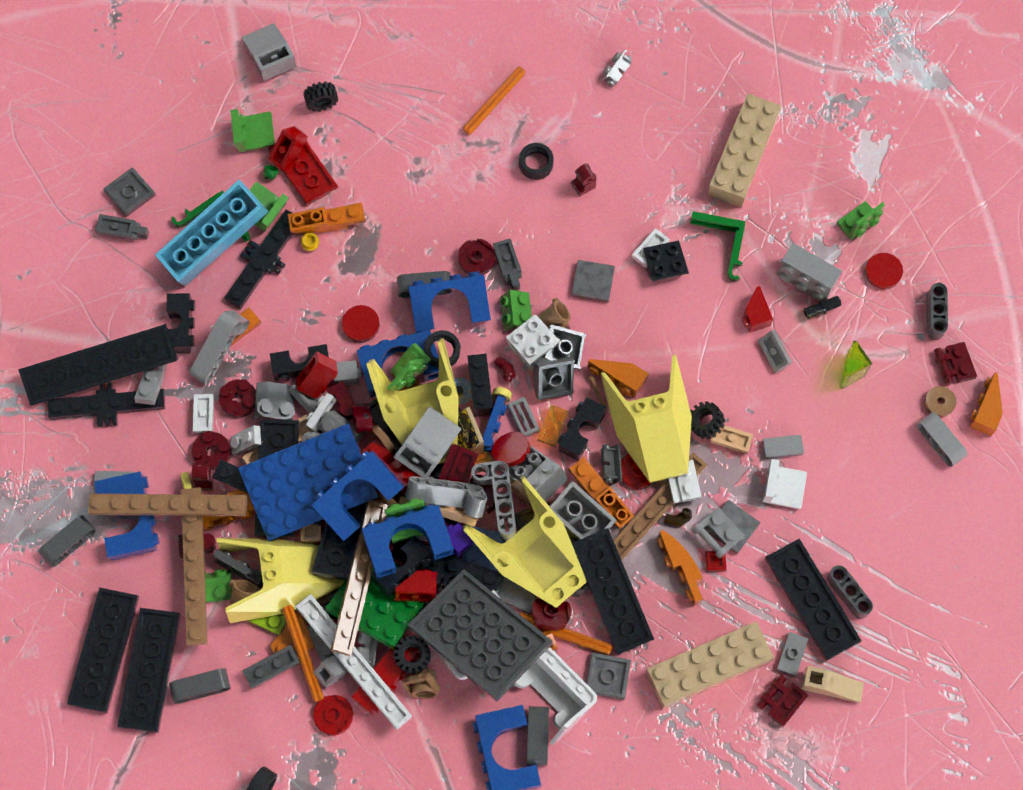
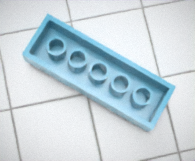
[155,180,269,286]

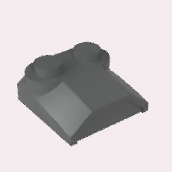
[541,324,586,370]
[533,358,575,400]
[253,382,295,421]

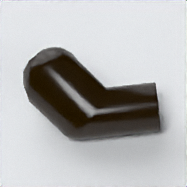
[664,508,692,527]

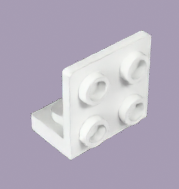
[506,315,559,372]
[763,459,807,509]

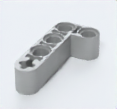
[189,310,249,385]
[471,461,516,540]
[405,476,487,518]

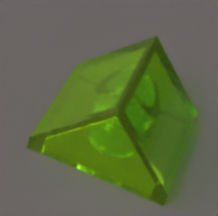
[840,340,872,389]

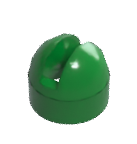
[263,165,279,180]

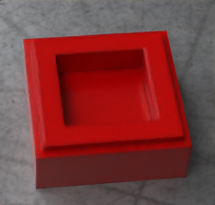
[705,551,727,572]

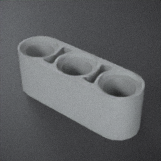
[916,412,968,467]

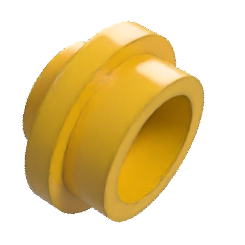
[301,233,320,251]

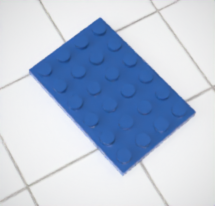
[238,423,379,541]

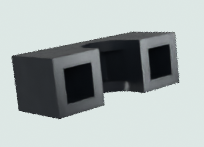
[166,293,196,353]
[270,344,329,382]
[467,353,493,417]
[557,397,607,461]
[371,536,432,598]

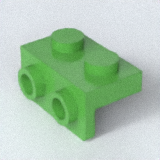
[500,290,532,331]
[205,569,232,602]

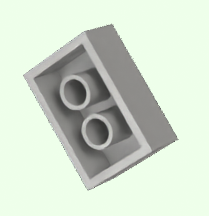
[776,243,842,301]
[550,481,617,541]

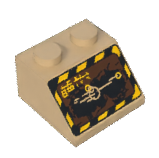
[458,407,484,455]

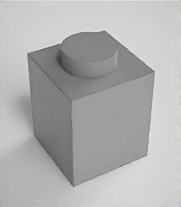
[335,360,362,386]
[313,655,348,688]

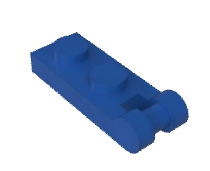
[483,396,507,452]

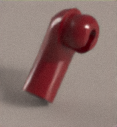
[494,356,516,383]

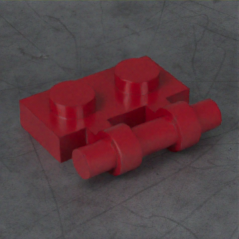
[934,342,977,385]
[756,674,809,727]

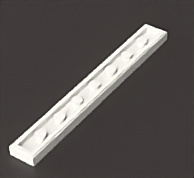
[295,594,412,730]

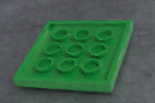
[326,562,427,650]

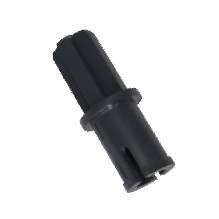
[803,296,842,319]

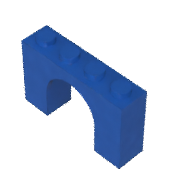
[408,271,491,332]
[356,329,439,398]
[312,451,405,541]
[94,471,160,560]
[362,505,454,578]
[472,705,541,790]

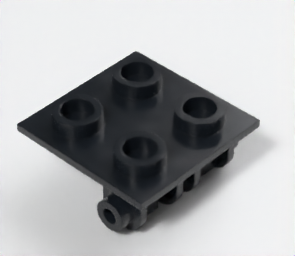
[643,240,689,282]

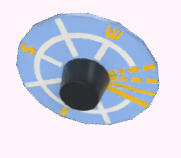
[454,378,472,405]

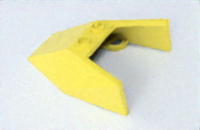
[366,338,459,464]
[601,355,692,483]
[463,475,587,608]
[217,538,345,623]

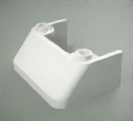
[514,647,597,745]

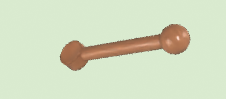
[588,375,608,411]

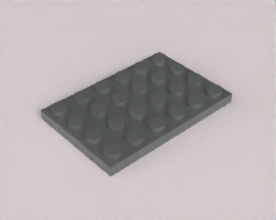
[408,569,553,702]

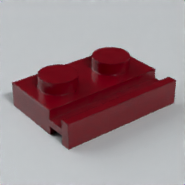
[438,443,479,483]

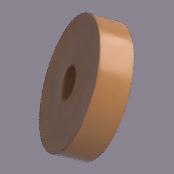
[924,386,956,418]
[370,425,395,452]
[511,480,532,508]

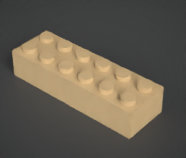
[707,93,782,207]
[646,621,774,710]

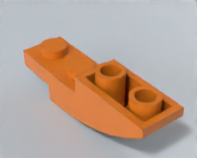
[288,202,366,233]
[568,457,635,529]
[656,530,703,606]

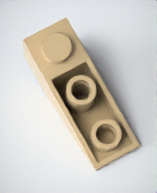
[801,666,864,703]

